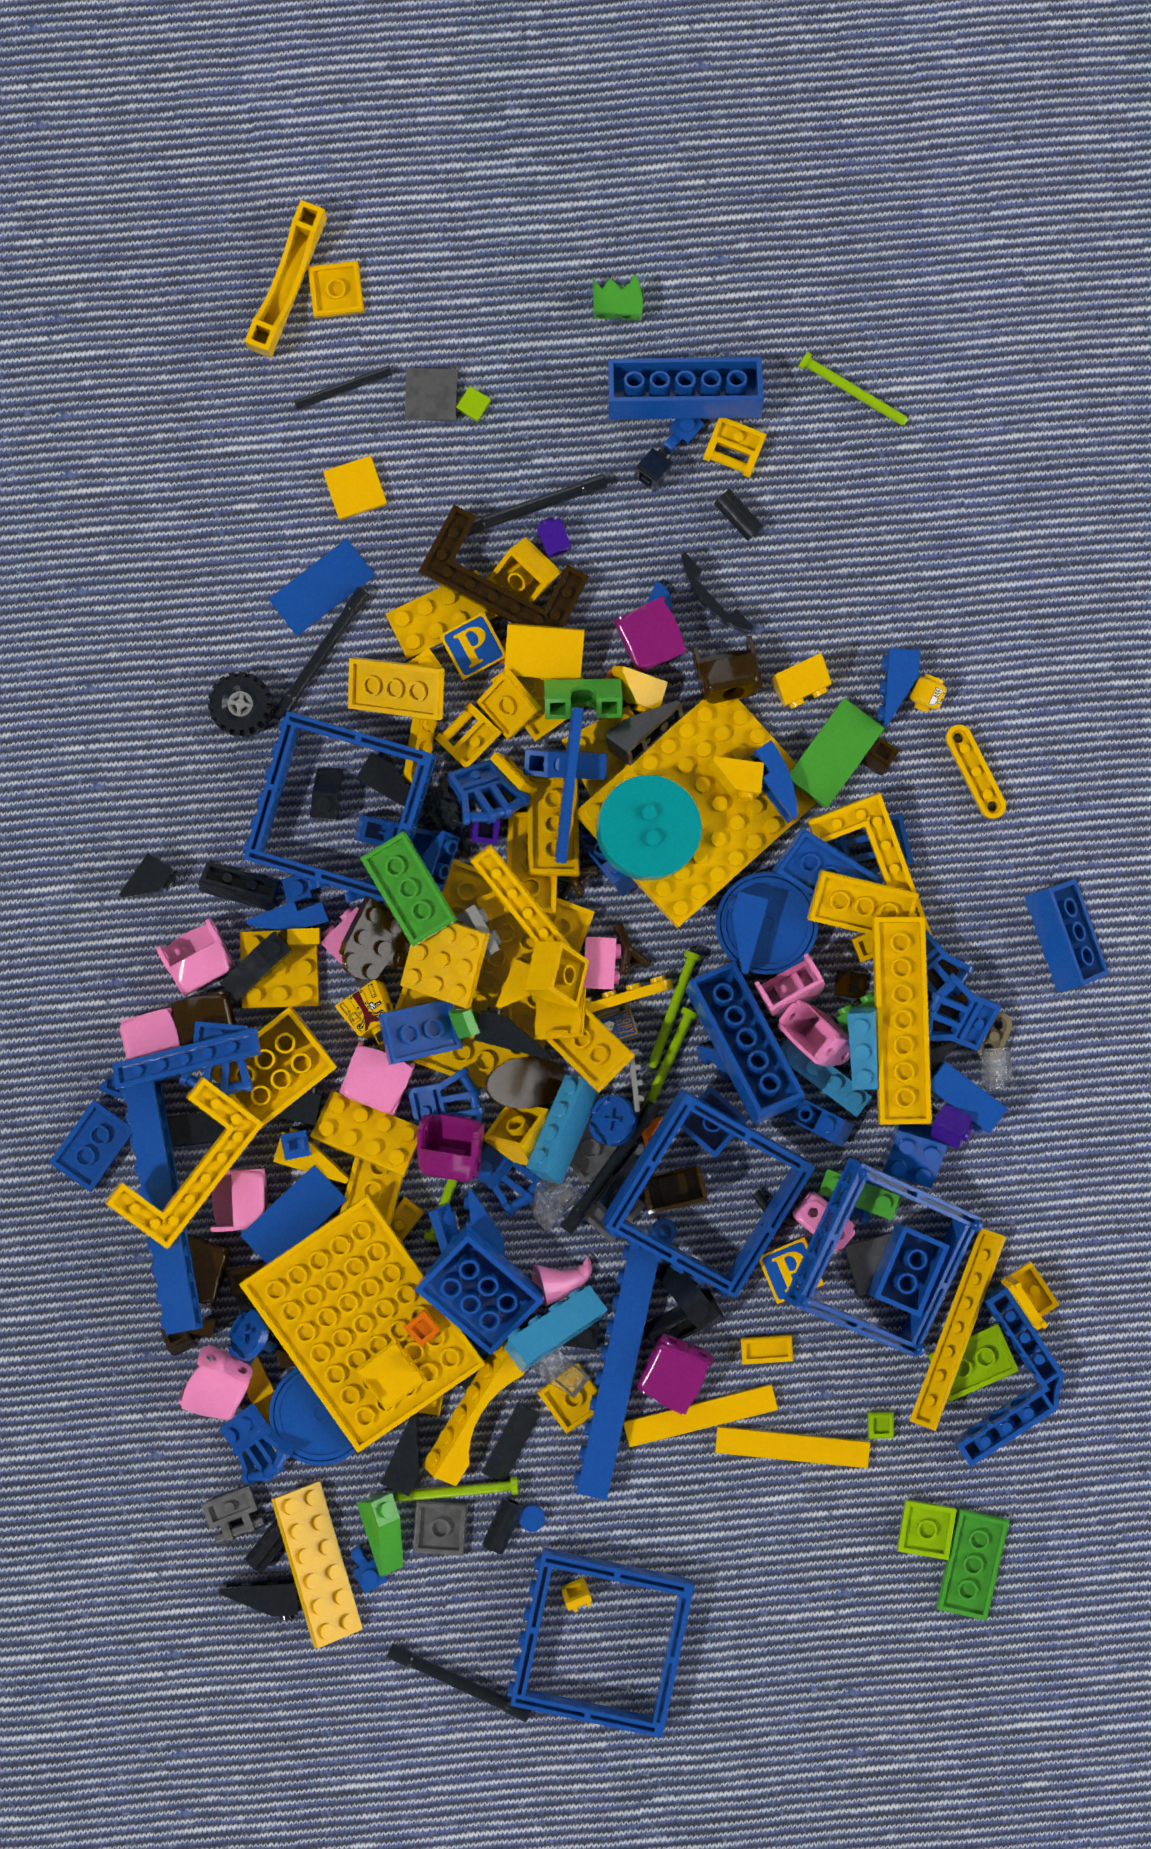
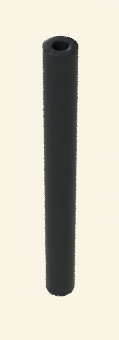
[294,365,392,410]

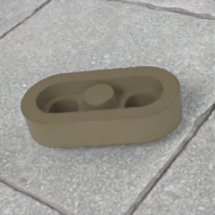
[976,1012,1012,1061]

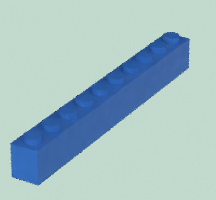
[121,1080,203,1335]
[573,1244,658,1500]

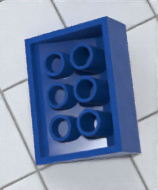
[414,1225,544,1355]

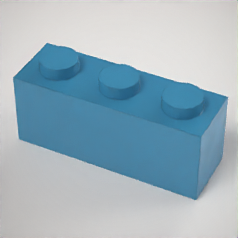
[847,1007,879,1090]

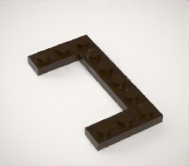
[418,505,590,627]

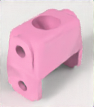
[156,918,236,996]
[755,953,825,1018]
[777,1000,850,1066]
[120,1007,180,1060]
[339,1041,416,1116]
[210,1168,268,1232]
[792,1191,855,1252]
[178,1344,253,1420]

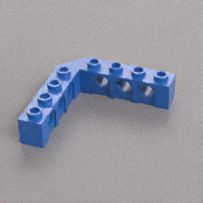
[953,1284,1064,1467]

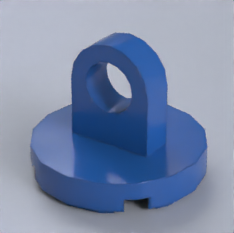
[589,1095,638,1147]
[228,1309,279,1361]

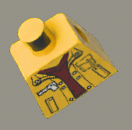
[335,980,394,1045]

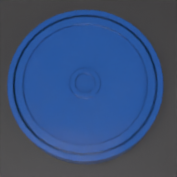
[715,872,818,974]
[269,1366,356,1465]

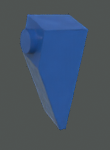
[727,891,769,974]

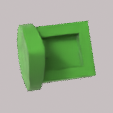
[449,1008,480,1039]

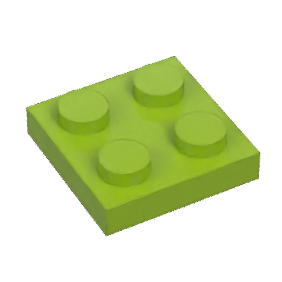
[896,1499,957,1560]

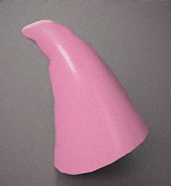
[532,1257,593,1307]

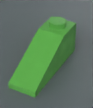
[357,1493,403,1576]

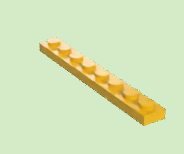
[909,1228,1006,1431]

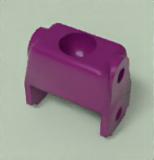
[613,596,689,672]
[417,1114,485,1182]
[636,1334,714,1414]

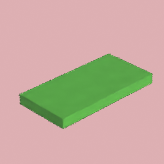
[789,698,885,809]
[360,831,457,947]
[936,1507,1009,1621]

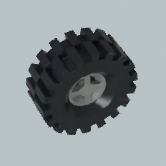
[208,671,274,738]

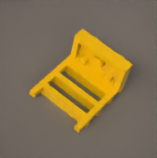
[1000,1261,1060,1330]

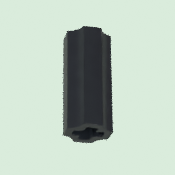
[713,489,764,541]
[482,1497,523,1554]
[245,1518,284,1573]

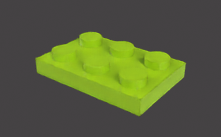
[927,1323,1019,1402]

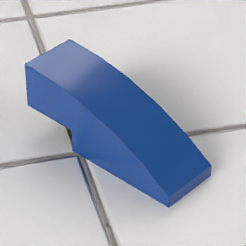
[750,740,798,824]
[354,815,439,855]
[246,902,331,930]

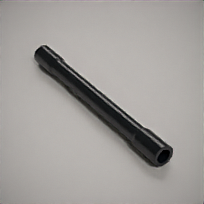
[467,473,607,536]
[272,587,370,718]
[560,1100,661,1234]
[386,1643,532,1722]

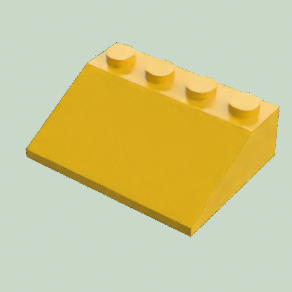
[212,1007,337,1129]

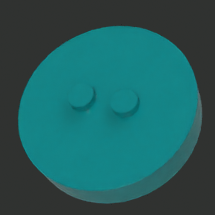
[596,775,702,881]

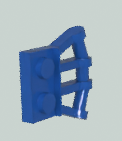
[447,760,531,825]
[835,813,914,874]
[925,929,974,1008]
[928,973,1002,1051]
[179,1021,254,1096]
[407,1066,485,1126]
[477,1144,547,1217]
[219,1403,293,1485]

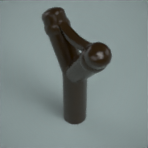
[569,865,599,896]
[613,923,651,975]

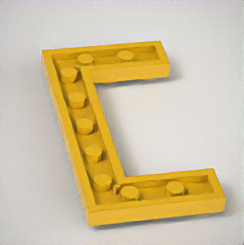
[807,792,932,962]
[104,1077,263,1249]

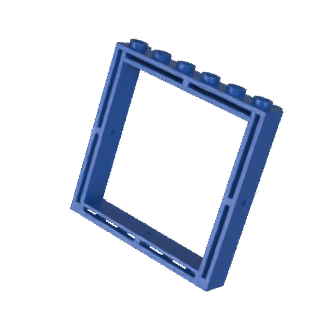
[243,711,437,902]
[601,1088,816,1299]
[784,1157,982,1358]
[507,1547,694,1738]

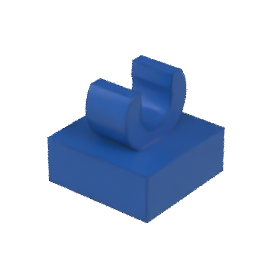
[280,1130,311,1160]

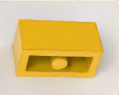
[287,928,321,945]

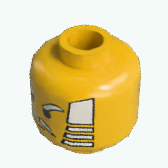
[909,673,947,713]

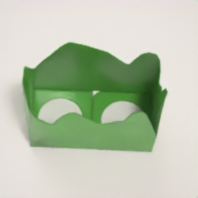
[592,275,645,321]

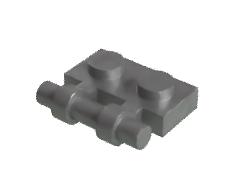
[201,1485,266,1544]

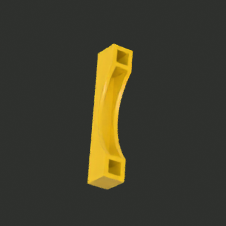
[244,200,327,358]
[422,1338,525,1486]

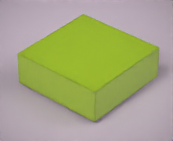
[456,386,491,422]
[867,1411,894,1439]

